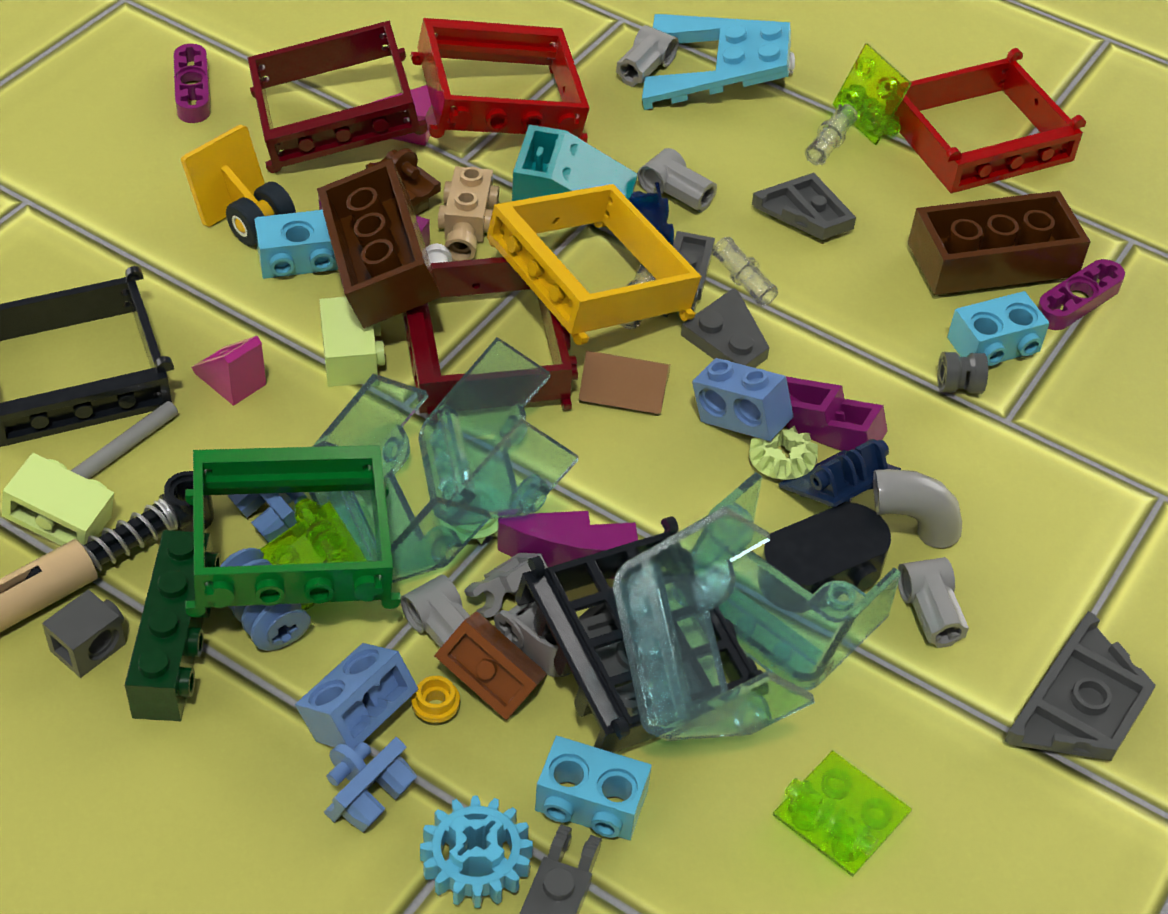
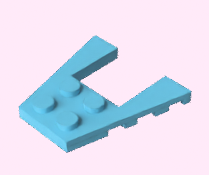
[642,14,791,110]

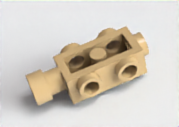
[438,166,500,261]

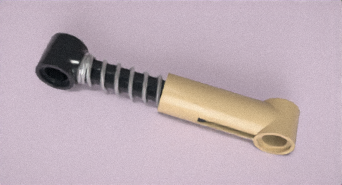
[0,471,214,632]

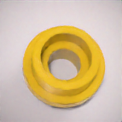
[411,675,460,723]

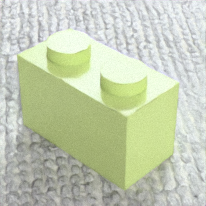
[319,297,385,387]
[2,453,114,546]

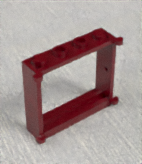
[247,20,428,173]
[402,257,578,424]

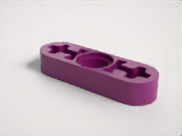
[174,44,211,123]
[1037,259,1125,330]

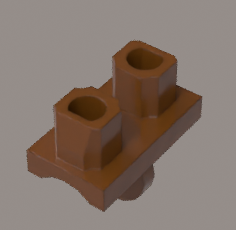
[366,148,441,216]

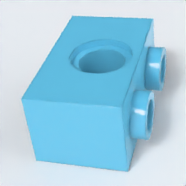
[254,210,338,279]

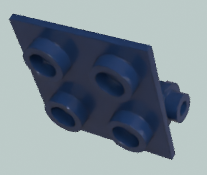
[778,439,901,507]

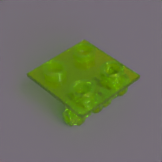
[832,43,912,145]
[260,498,368,611]
[772,750,912,877]

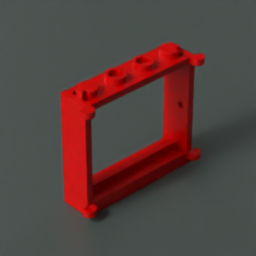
[411,18,590,142]
[885,48,1086,194]

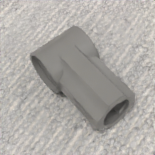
[616,25,679,87]
[637,148,717,213]
[897,557,969,648]
[401,574,470,648]

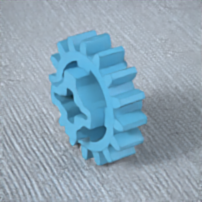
[420,796,533,908]

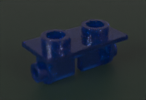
[628,182,674,246]

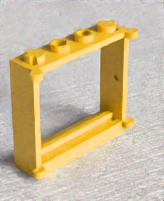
[487,184,702,345]

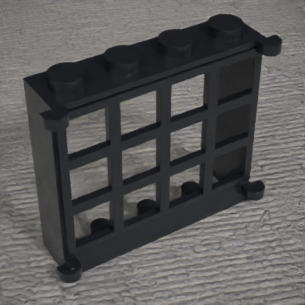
[515,516,767,753]

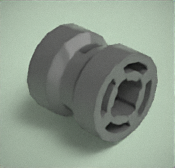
[937,352,988,394]

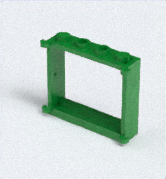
[185,445,401,617]

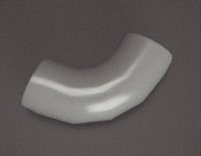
[873,469,962,548]

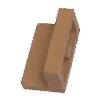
[579,351,671,414]

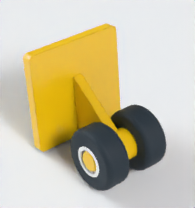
[181,124,296,246]

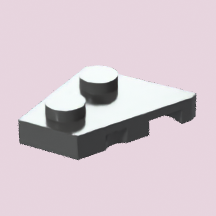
[752,172,856,240]
[681,288,770,368]

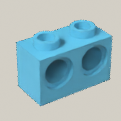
[947,291,1050,366]
[535,735,652,841]

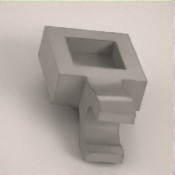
[464,553,548,618]

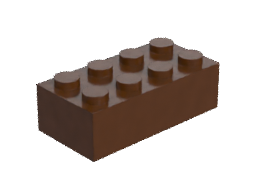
[317,159,441,328]
[908,191,1091,295]

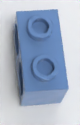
[692,358,793,441]
[295,643,418,749]

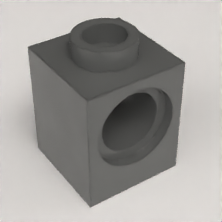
[42,589,126,678]

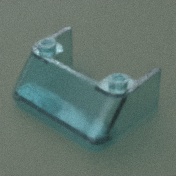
[418,337,579,522]
[309,374,491,583]
[671,472,901,691]
[613,506,815,741]

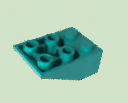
[512,124,637,202]

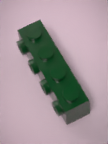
[124,530,220,722]

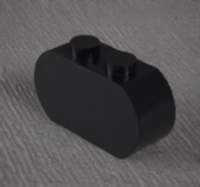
[759,502,891,613]

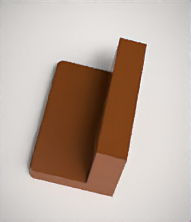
[434,612,547,720]

